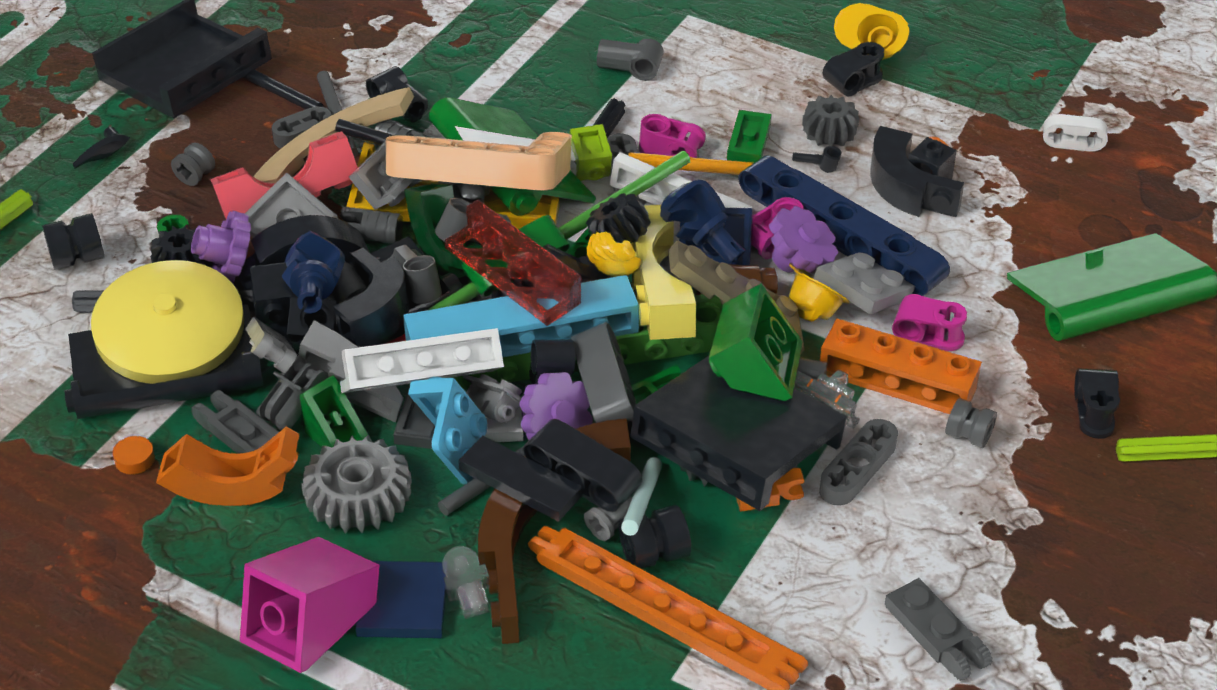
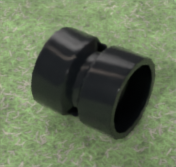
[42,213,104,270]
[618,504,691,569]

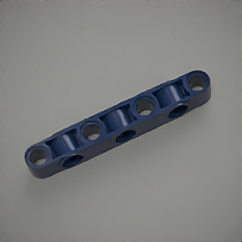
[738,155,950,296]

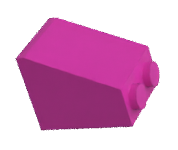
[240,537,380,673]

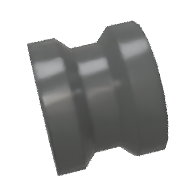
[171,143,215,186]

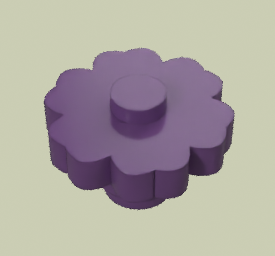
[769,206,838,273]
[191,211,251,283]
[520,372,593,440]

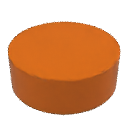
[113,436,155,474]

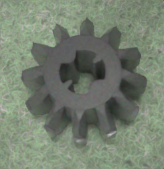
[802,95,860,146]

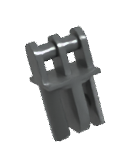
[256,356,329,430]

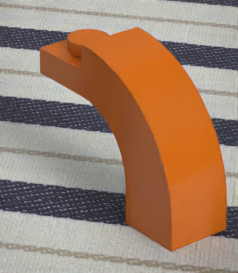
[156,426,300,506]

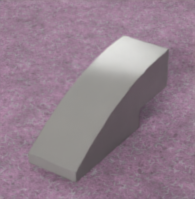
[298,321,404,423]

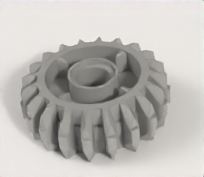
[302,435,412,534]

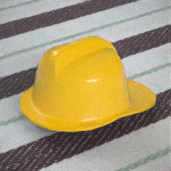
[834,3,910,60]
[789,263,850,322]

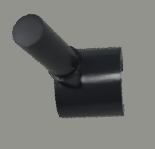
[792,146,842,173]

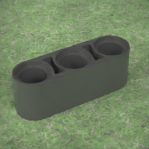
[571,321,637,424]

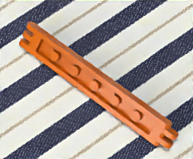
[528,526,808,690]

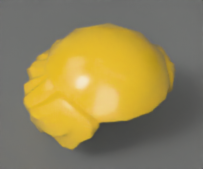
[587,232,642,277]

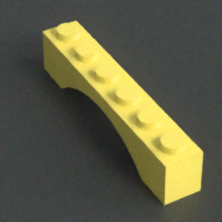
[631,205,696,340]

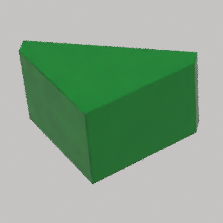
[299,375,368,448]

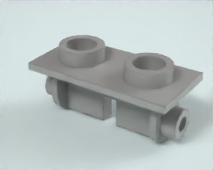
[463,374,522,423]

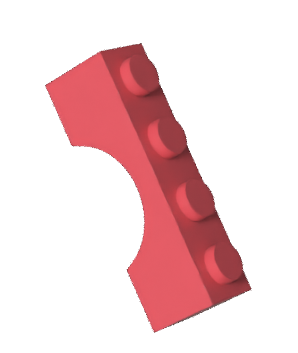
[210,131,358,219]

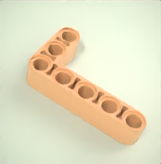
[386,132,572,190]

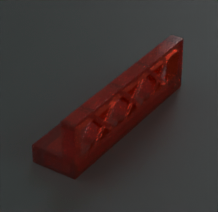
[445,200,581,326]

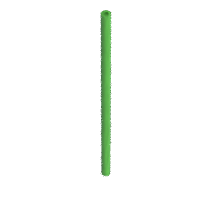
[428,151,690,310]

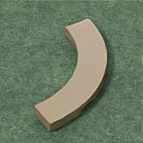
[253,87,414,183]

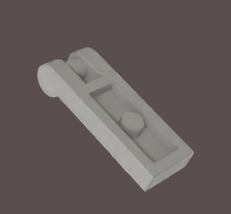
[245,317,297,373]

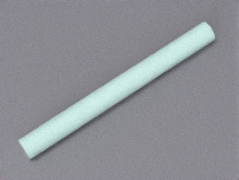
[621,457,662,536]

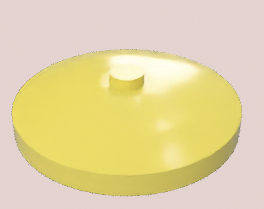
[91,260,245,384]

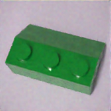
[709,283,803,401]

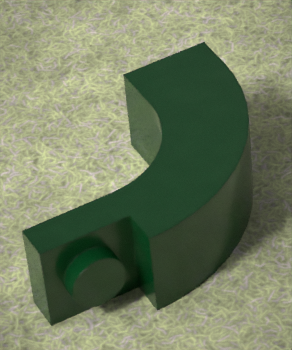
[404,182,486,278]

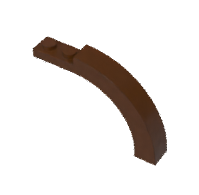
[478,418,631,644]

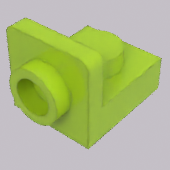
[569,124,612,181]

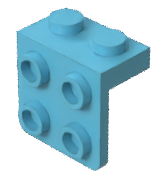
[408,377,487,484]

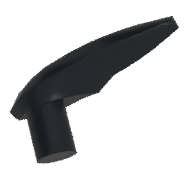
[73,127,130,169]

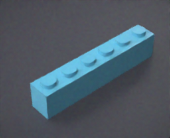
[404,275,639,357]

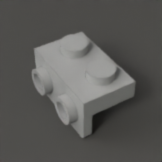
[349,135,421,210]

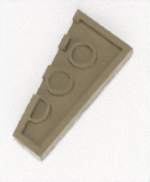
[669,240,805,354]

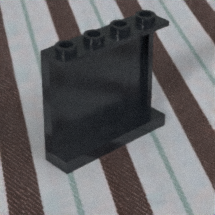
[92,0,272,119]
[630,356,847,511]

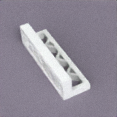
[610,152,753,208]
[340,328,504,393]

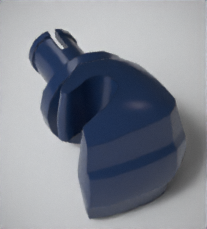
[660,179,746,264]
[282,231,345,313]

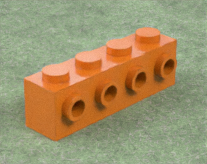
[820,318,982,414]

